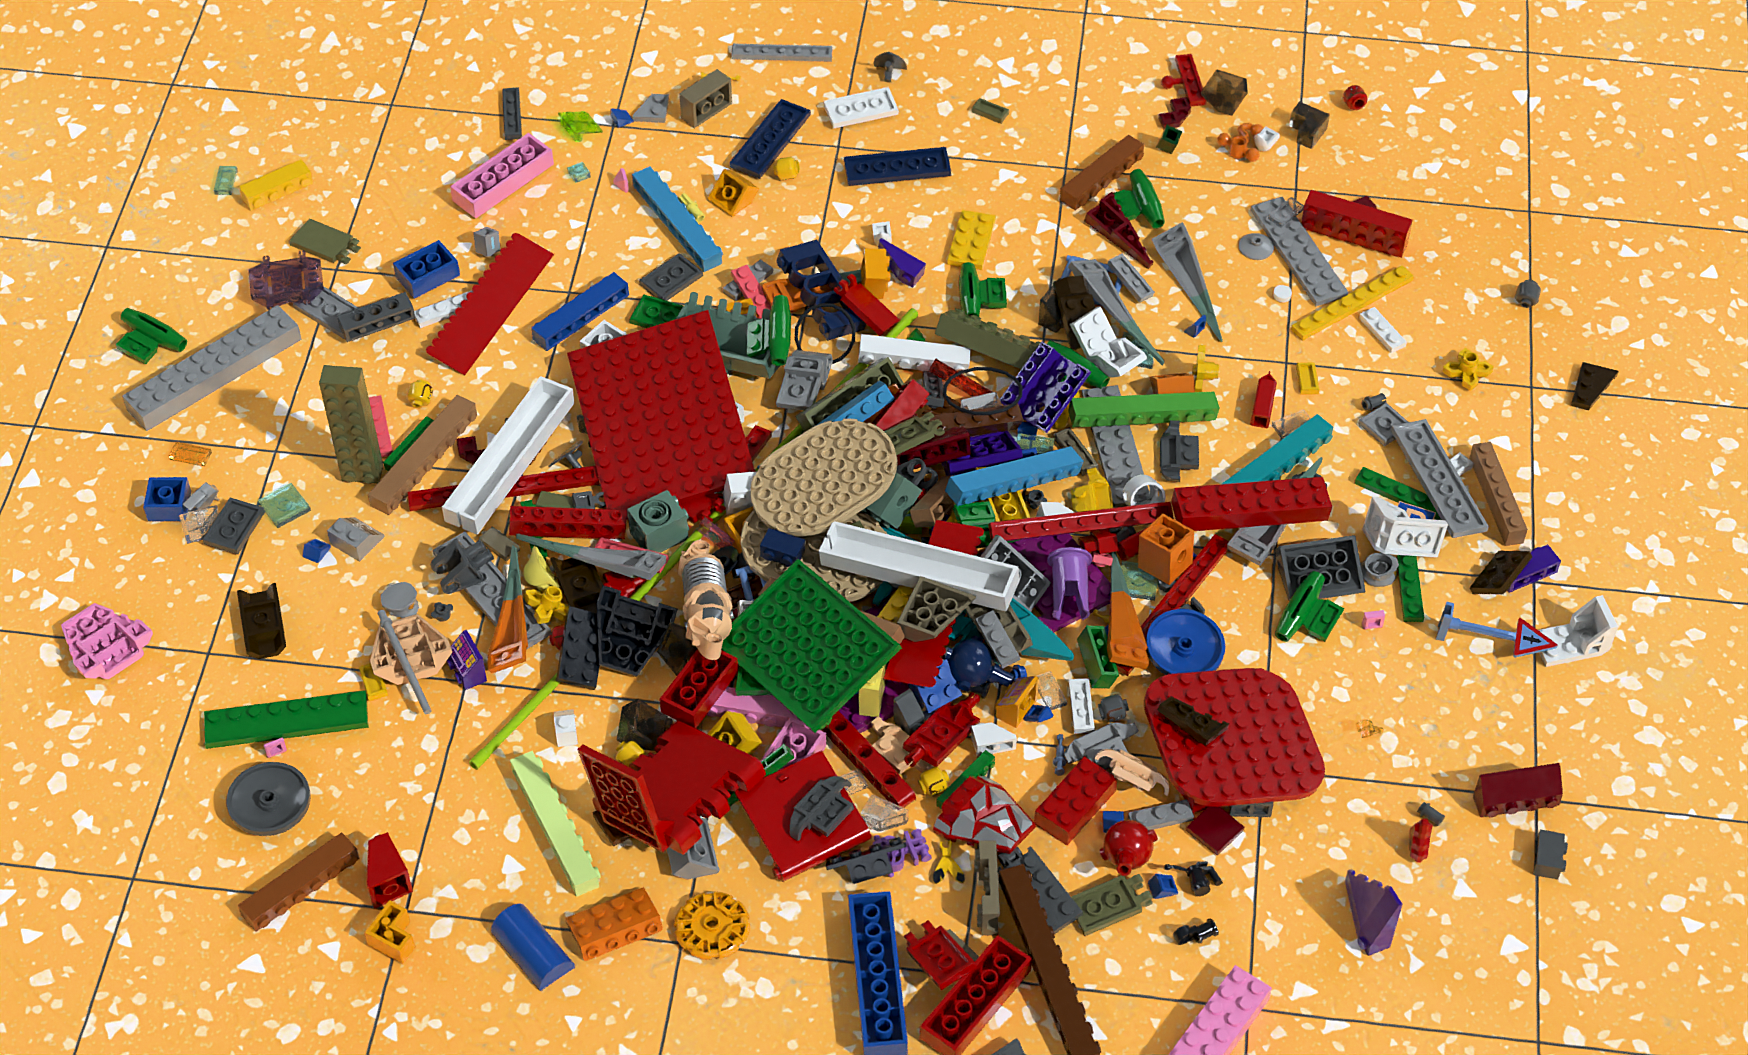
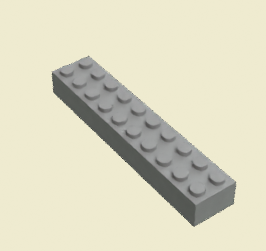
[122,305,302,431]

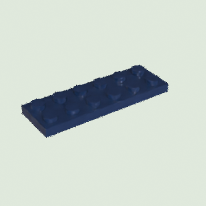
[730,99,811,179]
[844,147,951,186]

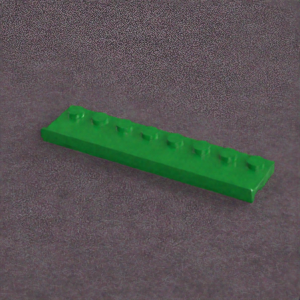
[204,690,369,749]

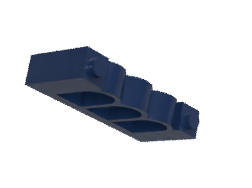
[777,239,866,341]

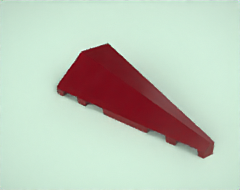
[1084,192,1154,269]

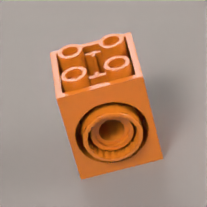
[1138,514,1194,585]

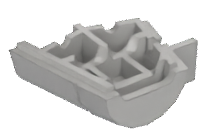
[183,482,220,514]

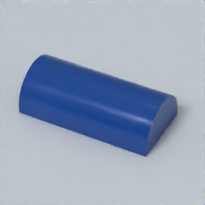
[491,903,575,991]

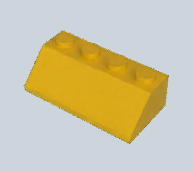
[975,467,1030,522]

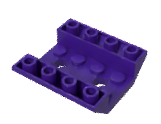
[999,341,1091,433]

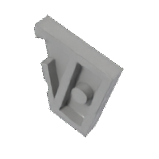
[632,94,669,123]

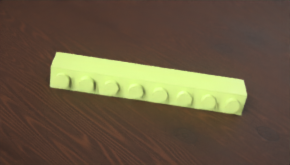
[510,751,601,897]

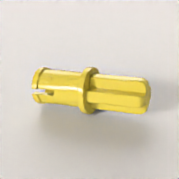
[678,193,706,223]

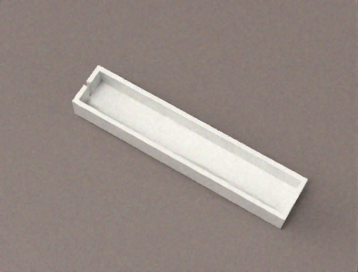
[442,376,574,535]
[819,522,1020,611]

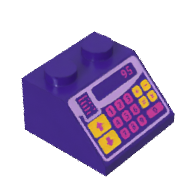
[446,630,487,690]

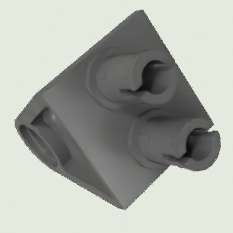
[896,458,938,506]
[430,538,494,594]

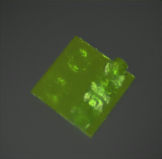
[558,111,603,142]

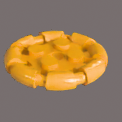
[674,891,750,960]

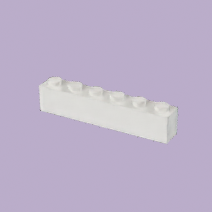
[858,334,970,376]

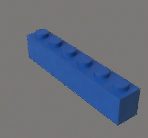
[531,272,629,351]

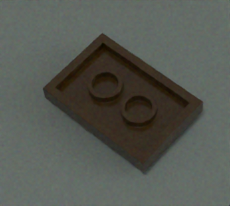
[1470,550,1532,595]

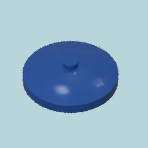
[1146,609,1225,675]

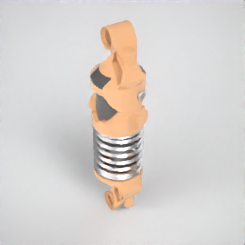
[678,540,734,660]

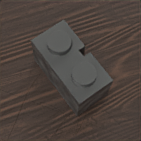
[1533,829,1568,880]

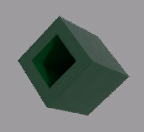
[1156,125,1183,154]

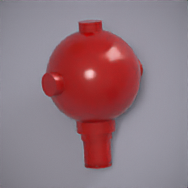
[1100,820,1158,876]

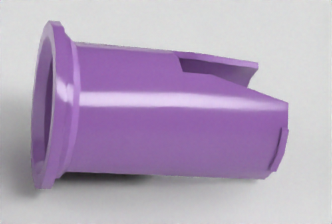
[1047,547,1092,620]

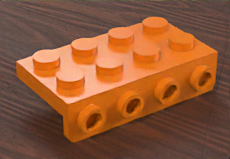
[565,887,663,961]

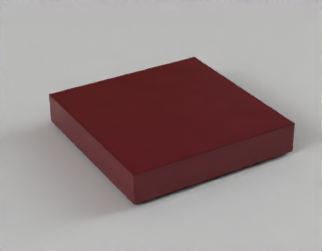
[1186,806,1245,856]

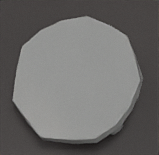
[1361,552,1399,587]
[381,581,419,618]

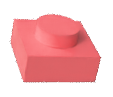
[1091,551,1113,567]

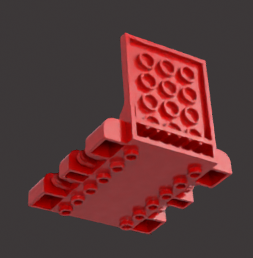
[577,720,766,855]

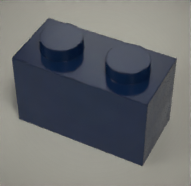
[760,528,805,567]

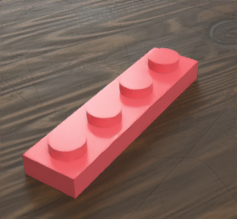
[731,265,771,319]
[369,395,393,457]

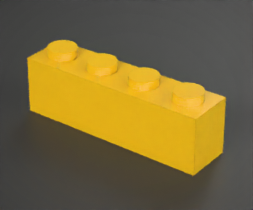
[239,159,314,211]

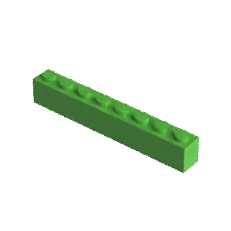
[1068,391,1220,427]

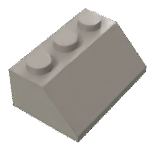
[667,817,720,880]

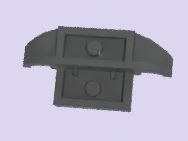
[1160,420,1199,482]
[790,776,854,841]

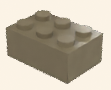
[679,69,732,129]

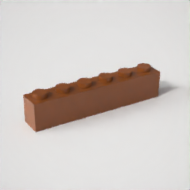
[1060,134,1144,211]
[238,832,359,932]

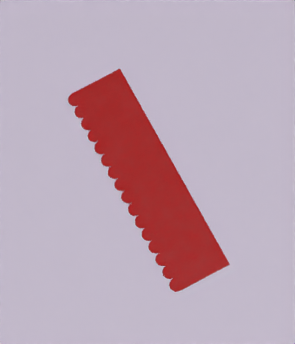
[426,233,554,375]
[883,520,984,687]

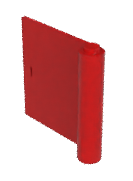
[735,750,871,882]

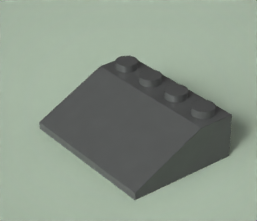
[1275,535,1366,601]

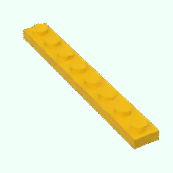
[1291,265,1414,341]

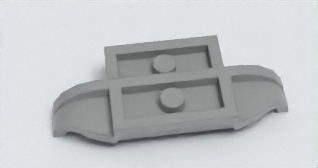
[1064,723,1139,770]

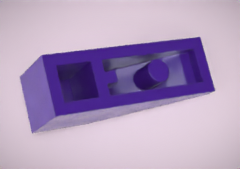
[878,238,926,288]
[1507,544,1561,593]

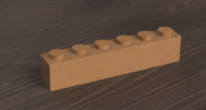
[1469,442,1528,546]

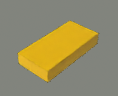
[1296,362,1320,395]
[359,663,388,701]

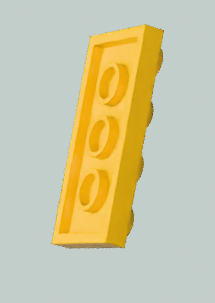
[947,210,996,270]

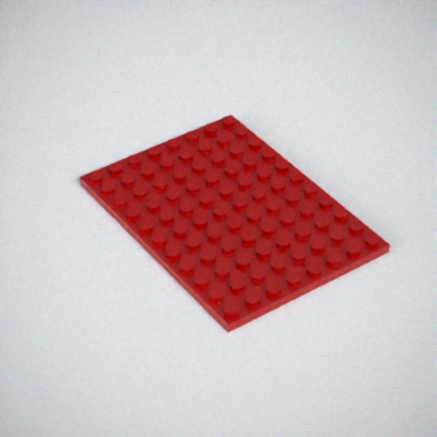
[567,310,755,520]

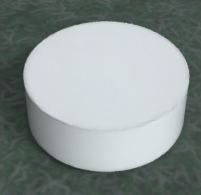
[1273,285,1292,302]

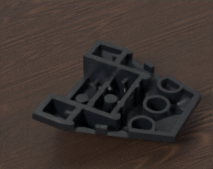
[596,585,678,677]

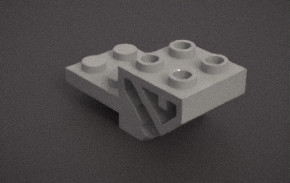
[776,350,833,411]

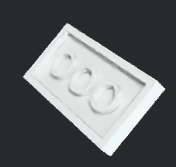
[824,87,899,129]

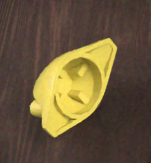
[523,546,561,592]

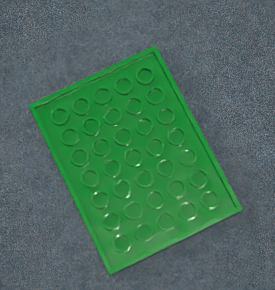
[722,559,902,733]

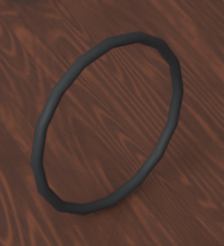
[794,303,856,364]

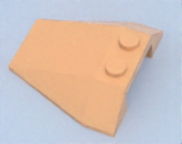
[370,614,452,685]

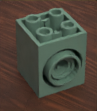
[862,472,922,529]
[627,490,690,553]

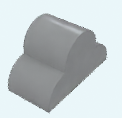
[980,535,1051,612]

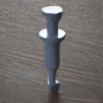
[1053,734,1067,776]

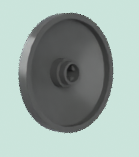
[226,762,311,836]

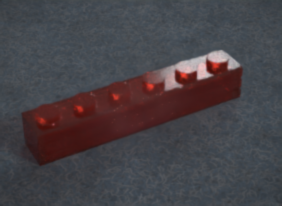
[929,359,993,397]

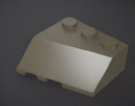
[898,576,976,642]

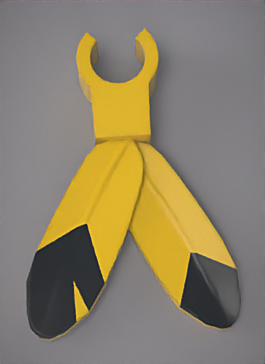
[933,840,965,884]

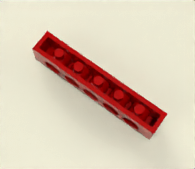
[509,506,626,539]

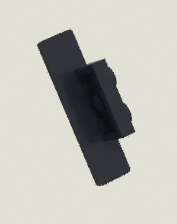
[825,837,907,884]

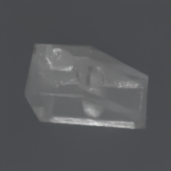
[179,505,219,544]
[860,794,909,832]

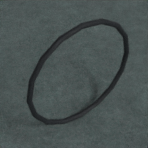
[943,367,1022,415]

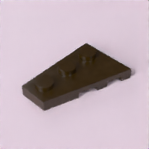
[1571,362,1619,411]
[1157,696,1229,746]

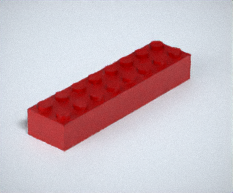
[1171,477,1332,531]

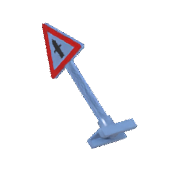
[1436,601,1558,658]

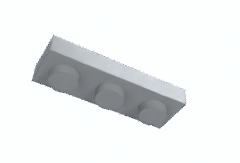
[1107,253,1155,303]
[723,259,773,301]
[976,610,1021,669]
[1128,799,1194,830]

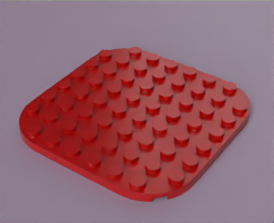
[1144,668,1325,807]

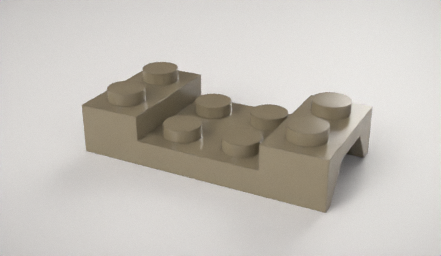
[964,603,1033,664]
[974,840,1000,936]

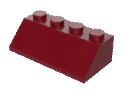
[897,426,971,470]
[1473,763,1563,818]

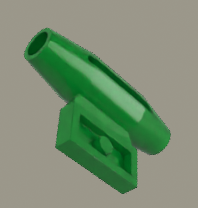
[1113,169,1165,229]
[958,262,1007,317]
[747,295,791,366]
[116,308,187,365]
[1047,340,1110,389]
[953,501,1019,548]
[1275,571,1345,642]

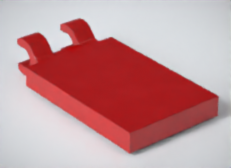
[833,274,900,336]
[679,493,726,525]
[904,920,976,990]

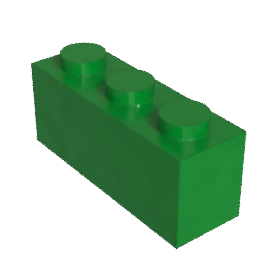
[1077,625,1119,689]

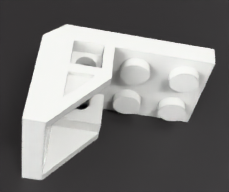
[1070,306,1148,378]
[1362,497,1448,558]
[1539,595,1618,667]

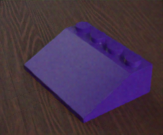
[941,431,1023,476]

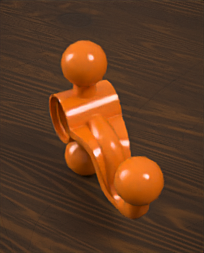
[1217,123,1264,162]

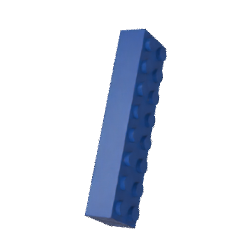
[848,891,908,1055]

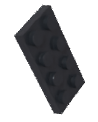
[556,606,599,690]

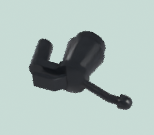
[1164,861,1223,896]

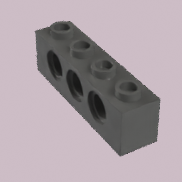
[337,292,415,342]

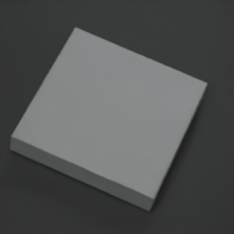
[1358,403,1408,447]

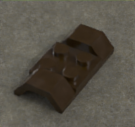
[1053,275,1095,350]
[550,557,603,613]
[237,583,287,659]

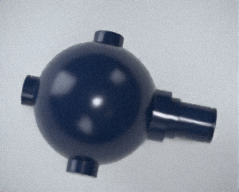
[943,636,1014,691]

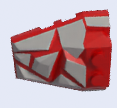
[933,776,1036,854]

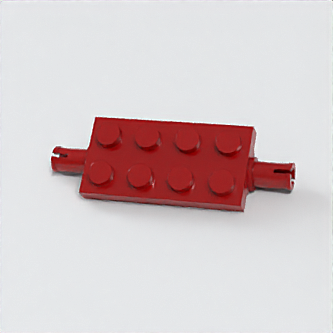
[902,692,981,767]

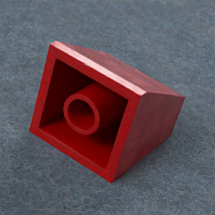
[367,832,413,909]

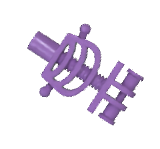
[873,829,932,878]

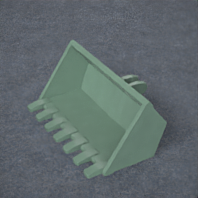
[675,292,780,379]

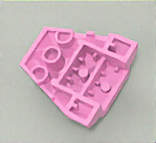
[61,603,153,679]

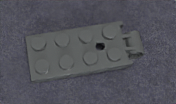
[997,846,1083,934]

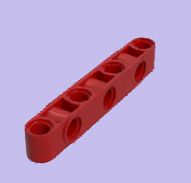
[822,711,916,811]

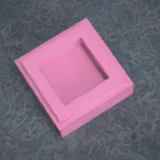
[1362,610,1385,629]

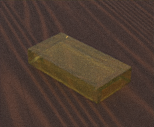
[169,442,212,467]

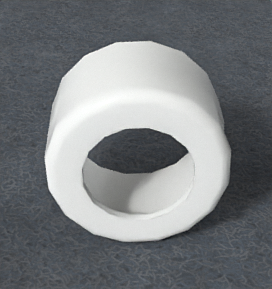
[1122,474,1166,506]

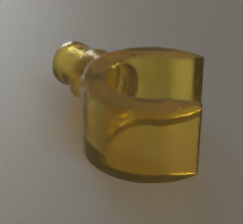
[1356,719,1384,738]

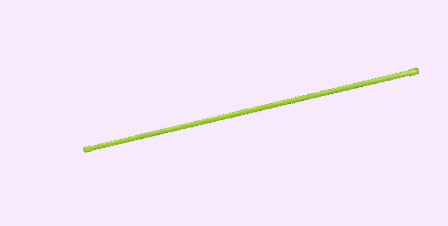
[469,308,919,770]

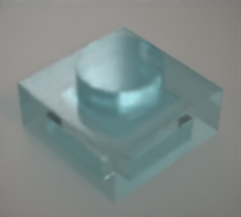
[567,162,591,183]

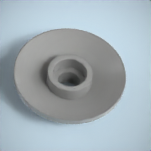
[1238,233,1274,260]

